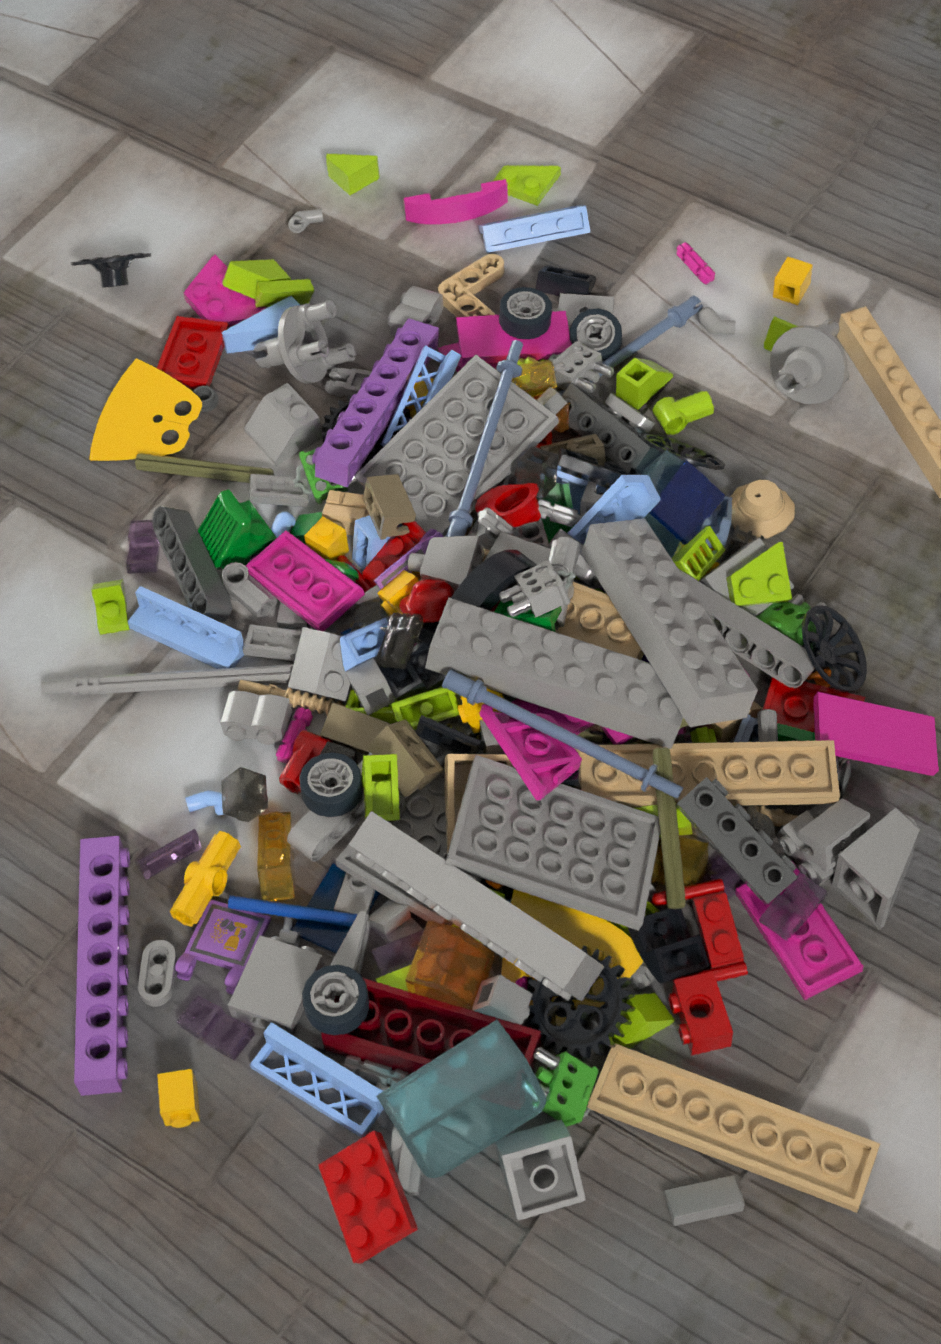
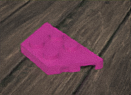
[183,255,266,327]
[479,704,582,801]

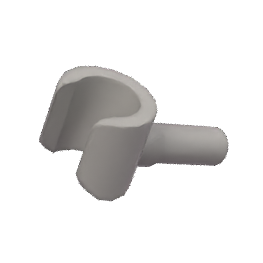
[279,917,300,947]

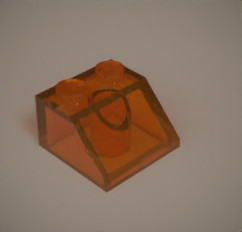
[406,920,495,1010]

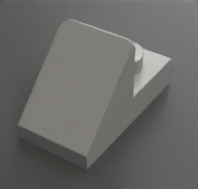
[369,899,434,965]

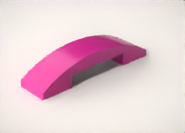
[403,179,508,224]

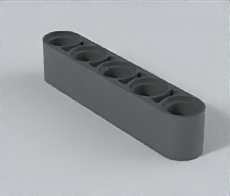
[152,506,232,622]

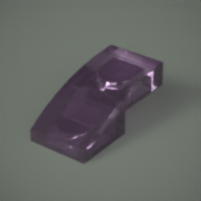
[126,520,160,574]
[759,872,827,941]
[176,995,255,1061]

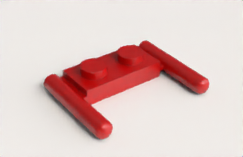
[336,521,426,593]
[651,878,748,982]

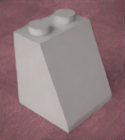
[832,808,920,930]

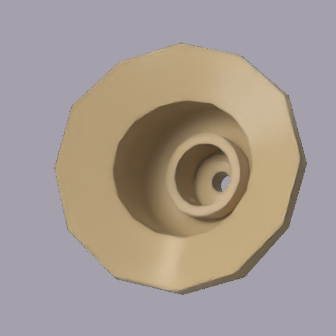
[730,480,795,538]

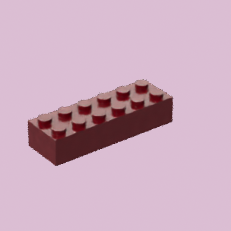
[321,978,541,1110]

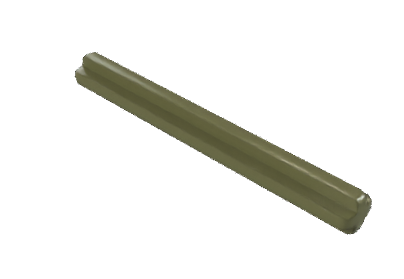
[135,453,274,483]
[652,748,686,909]

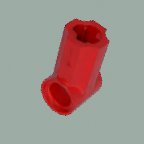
[279,730,333,794]

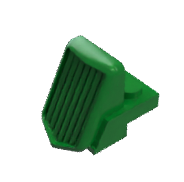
[198,489,277,571]

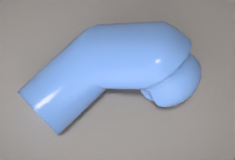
[271,512,296,538]
[185,790,232,816]

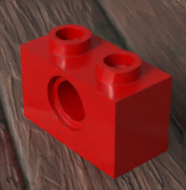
[668,971,733,1056]

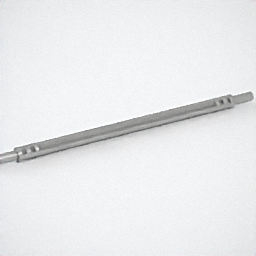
[41,660,376,695]

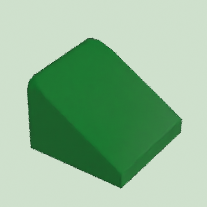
[290,512,322,544]

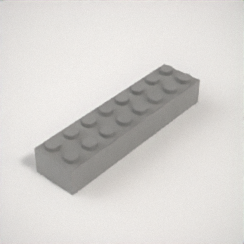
[581,518,758,727]
[425,598,683,749]
[349,811,604,1001]

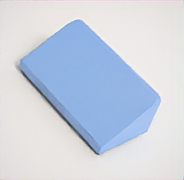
[340,617,400,672]

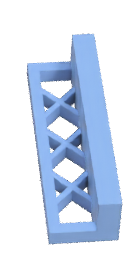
[478,205,590,253]
[381,345,461,447]
[567,475,661,545]
[127,586,244,669]
[250,1022,387,1138]

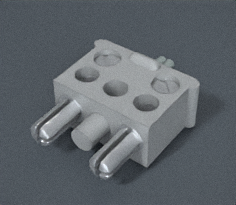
[546,341,614,393]
[499,560,576,617]

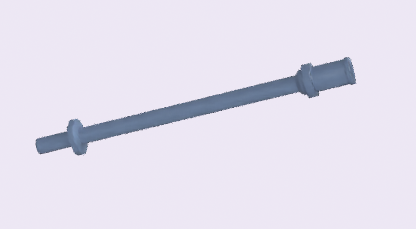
[554,295,703,396]
[446,340,523,537]
[442,669,683,799]

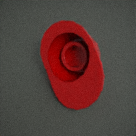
[475,483,541,527]
[399,579,454,623]

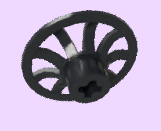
[71,253,151,288]
[642,434,725,484]
[802,605,867,692]

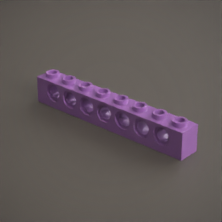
[312,318,439,487]
[74,836,130,1096]

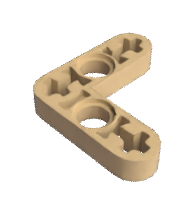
[438,254,504,317]

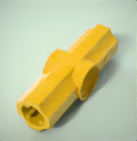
[169,831,241,927]

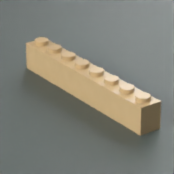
[837,306,941,498]

